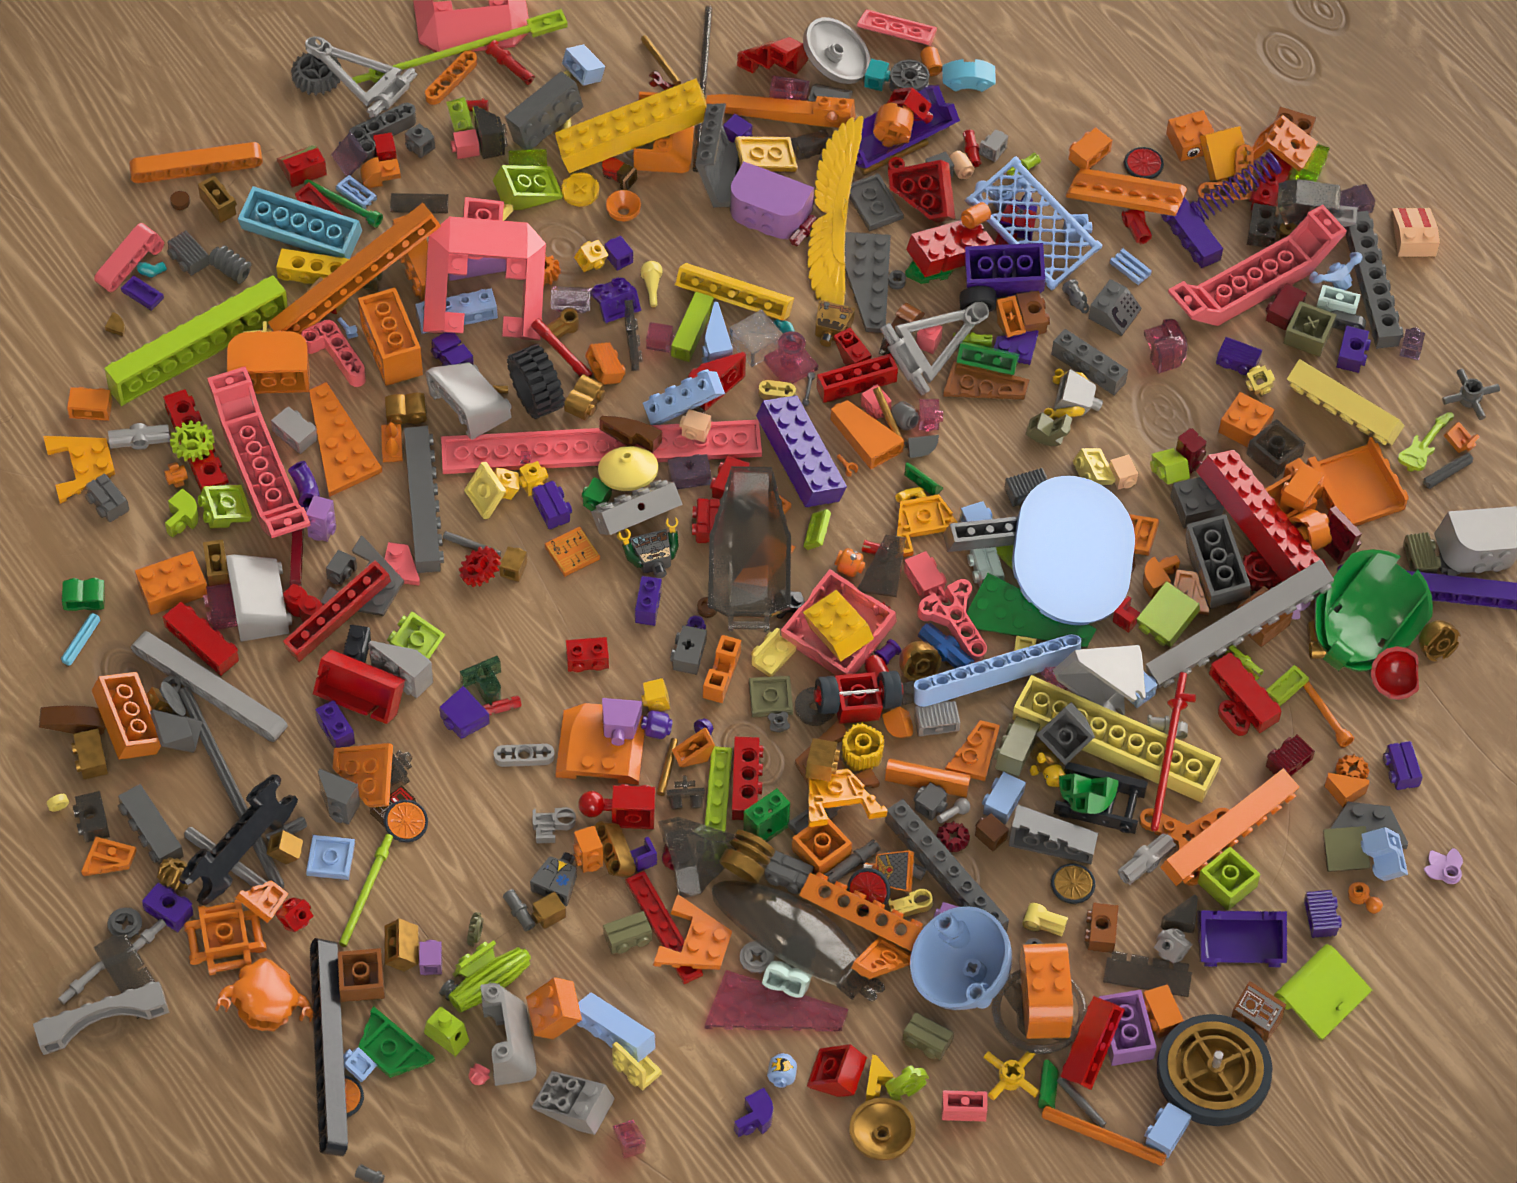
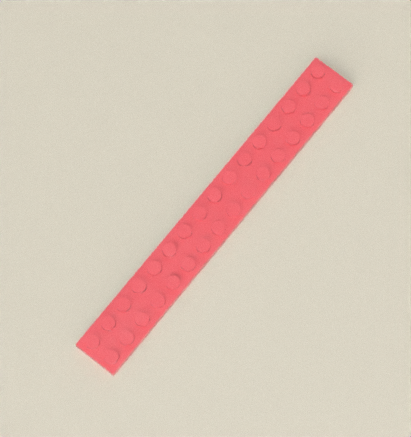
[441,420,762,474]

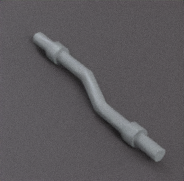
[58,919,166,1005]

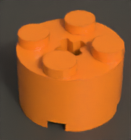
[873,103,914,147]
[1289,509,1332,551]

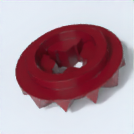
[936,820,970,852]

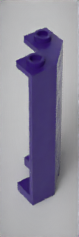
[837,85,960,168]

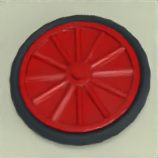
[1124,147,1164,179]
[847,868,890,912]

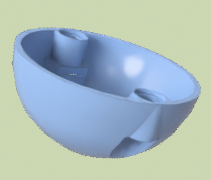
[910,906,1012,1010]

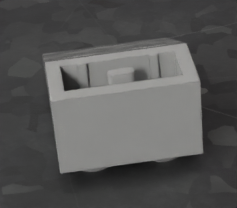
[369,641,433,699]
[532,1071,615,1135]

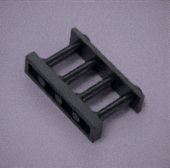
[1053,762,1148,834]

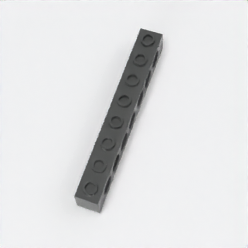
[1344,211,1404,349]
[885,799,1009,932]

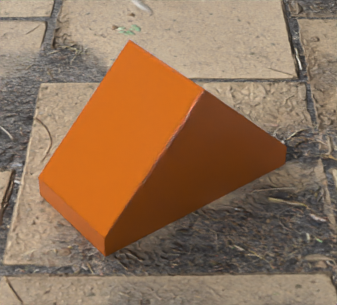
[996,295,1026,338]
[672,727,715,768]
[1325,773,1370,808]

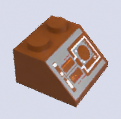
[1231,981,1286,1042]

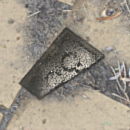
[625,300,643,371]
[857,535,906,597]

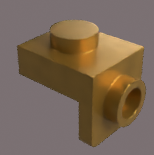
[146,687,174,713]

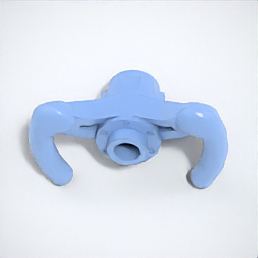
[975,178,1032,212]
[1309,252,1363,290]

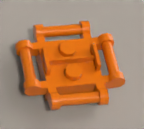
[184,899,267,976]

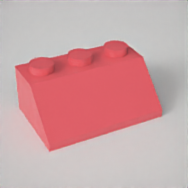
[462,197,504,260]

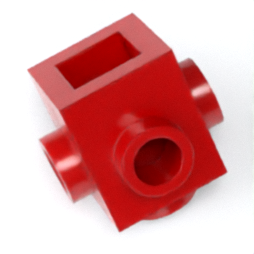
[275,897,314,932]

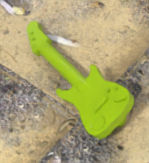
[1398,412,1454,472]

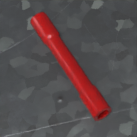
[531,318,593,377]

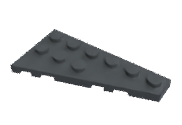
[845,232,891,333]

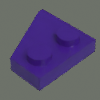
[994,330,1039,365]

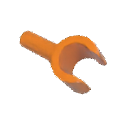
[837,454,858,477]

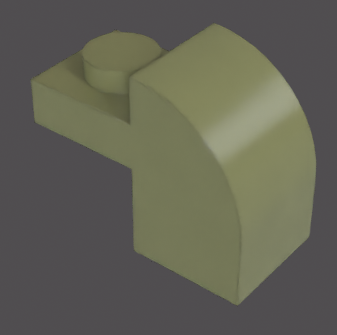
[1025,412,1072,446]

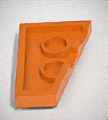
[945,720,1000,781]
[851,936,911,979]

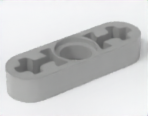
[494,744,555,767]

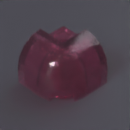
[1144,319,1188,374]

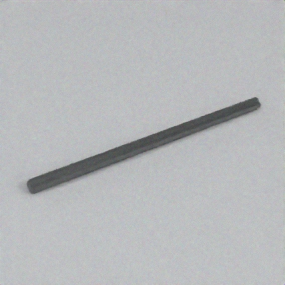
[179,686,284,889]

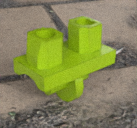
[446,97,474,132]

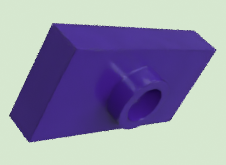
[121,275,164,311]

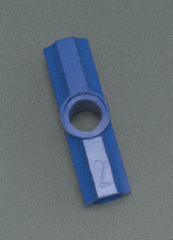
[918,623,975,669]

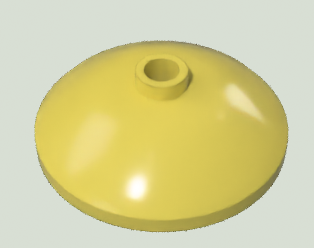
[598,446,658,491]

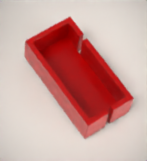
[906,220,995,277]
[313,650,406,724]

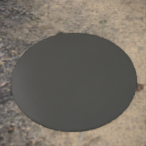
[161,682,186,716]

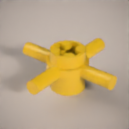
[984,1049,1040,1100]

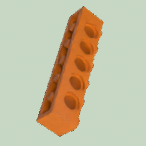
[799,871,923,951]

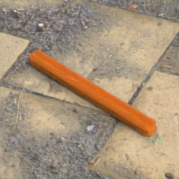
[1042,1106,1167,1166]

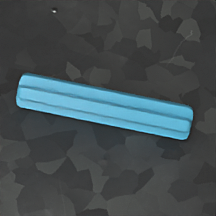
[61,613,100,666]

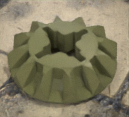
[467,912,483,947]

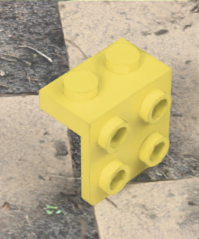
[612,1042,662,1091]

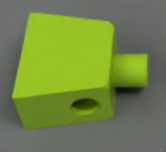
[424,1007,469,1057]

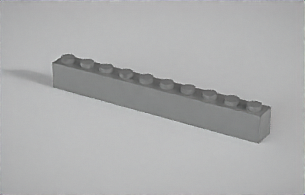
[1145,559,1334,688]

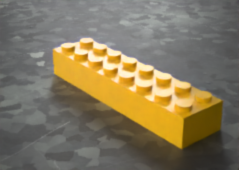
[555,78,707,173]

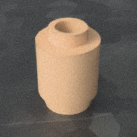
[949,151,975,179]

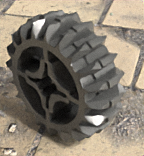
[291,53,341,96]

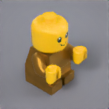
[1029,742,1065,787]

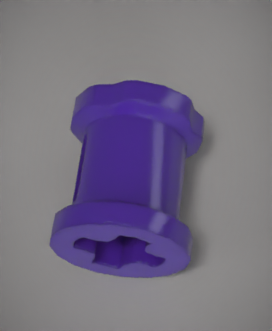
[874,639,901,665]

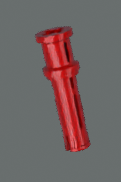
[485,40,535,85]

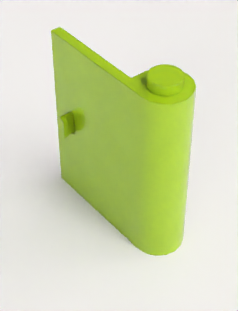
[1274,944,1372,1040]

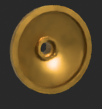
[849,1098,916,1161]

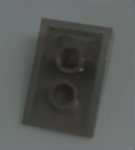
[1277,179,1341,225]

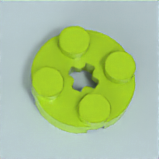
[885,1066,929,1101]

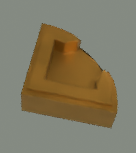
[105,312,125,336]

